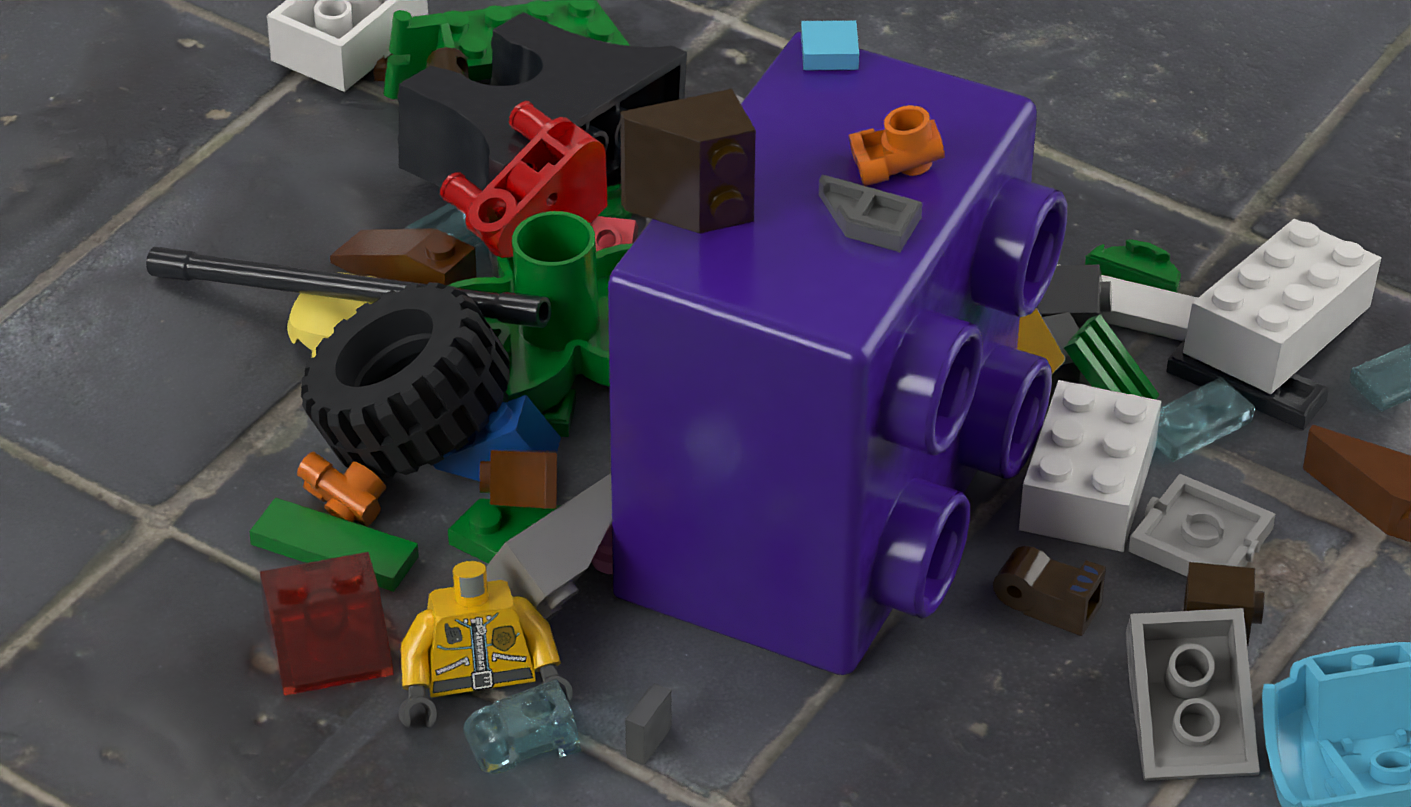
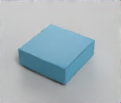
[801,20,859,70]

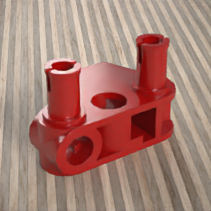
[440,101,608,257]

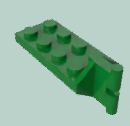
[383,0,630,99]

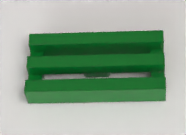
[1063,314,1160,400]

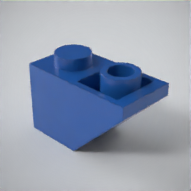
[433,395,561,481]

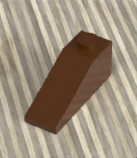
[330,229,477,286]
[1303,424,1411,542]
[480,450,557,509]

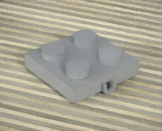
[1129,474,1276,576]

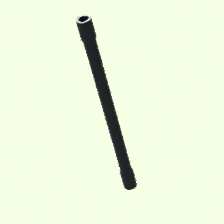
[146,247,551,328]

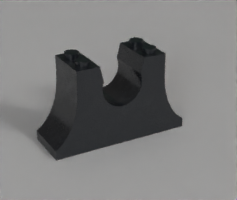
[398,12,687,190]

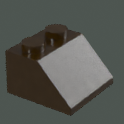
[621,89,756,234]

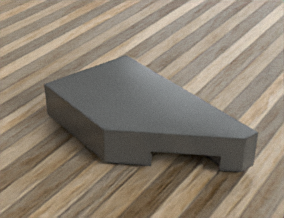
[819,175,922,252]

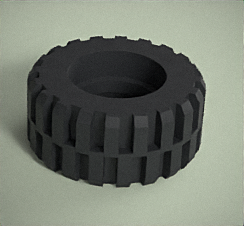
[301,282,510,478]

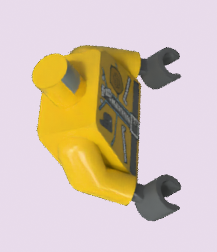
[398,561,573,727]

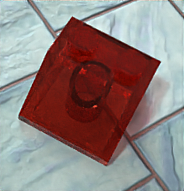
[260,552,394,696]

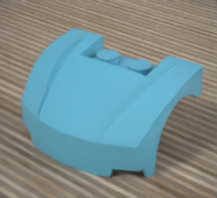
[1262,642,1411,807]

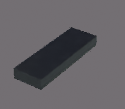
[1166,339,1329,430]

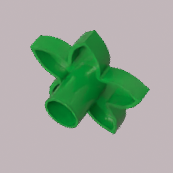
[447,211,633,413]

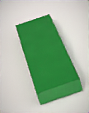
[249,497,419,592]

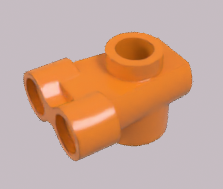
[848,106,945,186]
[297,452,387,527]

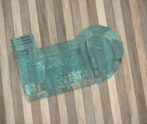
[463,679,582,774]

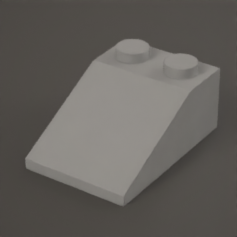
[486,473,612,621]
[1125,608,1260,781]

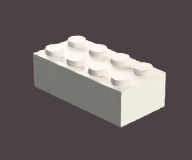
[1183,219,1381,394]

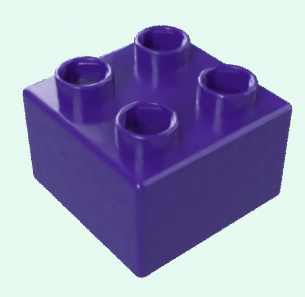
[608,32,1067,675]

